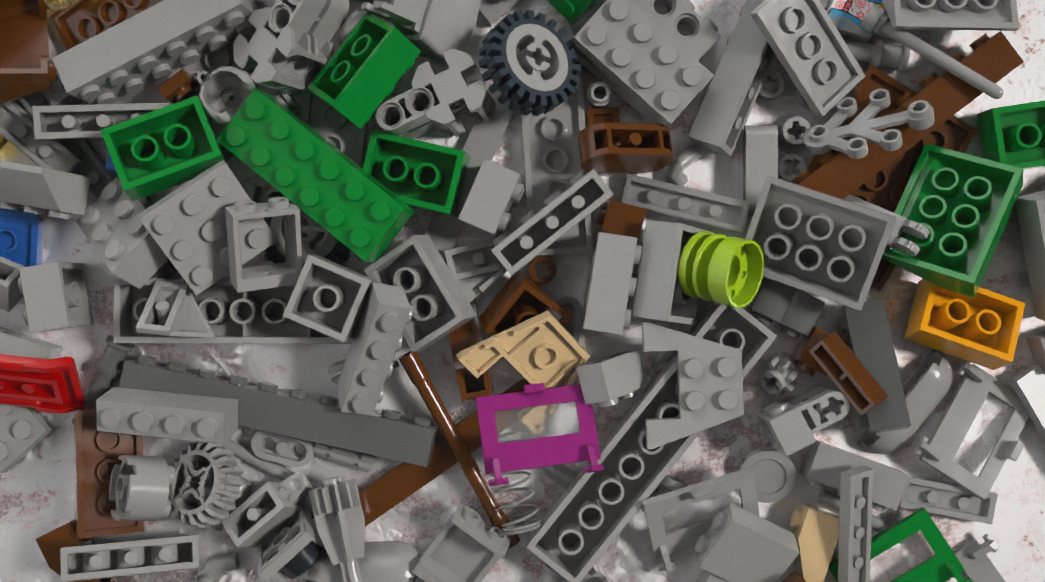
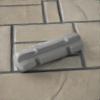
[314,443,375,472]

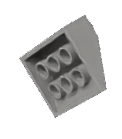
[882,0,1019,31]
[745,175,897,311]

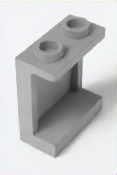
[412,504,511,582]

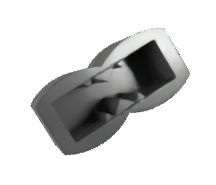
[748,277,825,340]

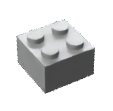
[458,159,526,238]
[283,254,376,342]
[18,262,94,333]

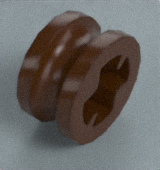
[529,256,557,284]

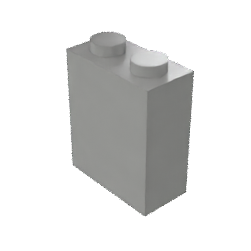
[695,502,800,582]

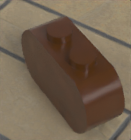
[577,123,674,173]

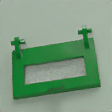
[828,507,973,582]

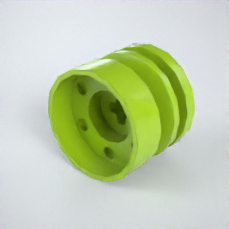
[678,231,764,308]

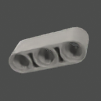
[743,125,778,216]

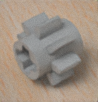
[758,355,799,397]

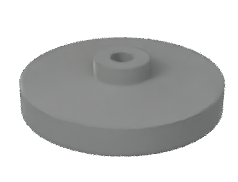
[739,448,797,503]

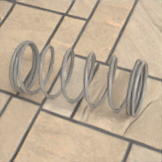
[490,431,543,535]

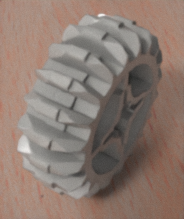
[168,441,245,528]

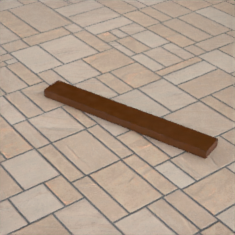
[359,378,530,527]

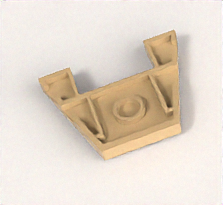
[456,310,590,437]

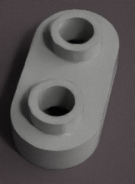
[251,430,315,468]

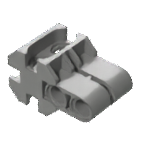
[233,0,350,96]
[376,49,496,139]

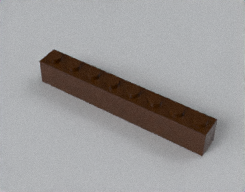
[792,31,1024,199]

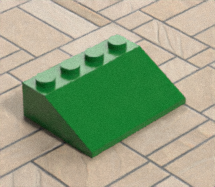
[882,143,1024,298]

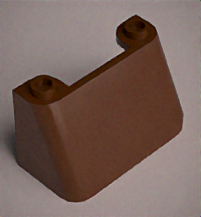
[0,0,57,105]

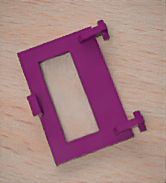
[475,383,604,487]

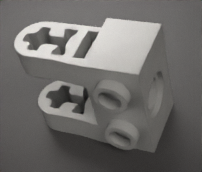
[756,386,850,456]

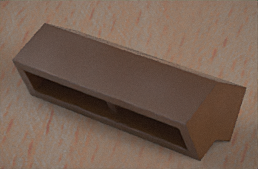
[809,331,888,416]

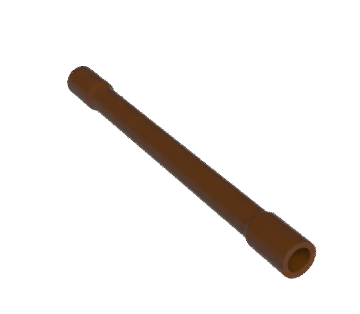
[399,351,520,549]

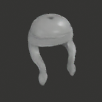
[197,66,255,124]

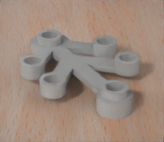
[803,89,935,159]

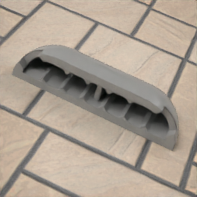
[857,349,953,454]
[304,541,422,582]

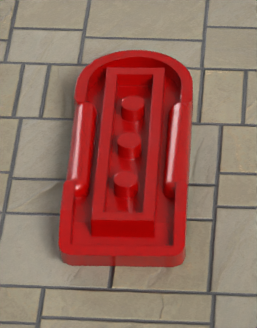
[0,354,85,414]

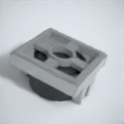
[258,504,324,582]

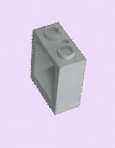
[225,197,302,293]

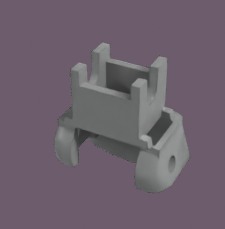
[360,0,481,59]

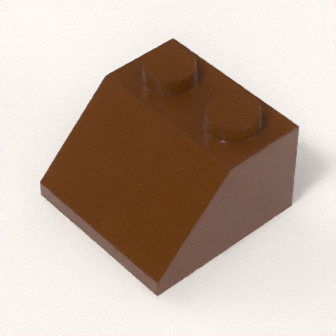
[479,271,573,336]

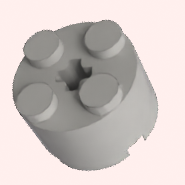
[109,455,175,521]

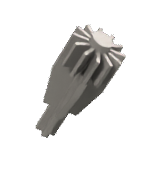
[308,476,365,582]

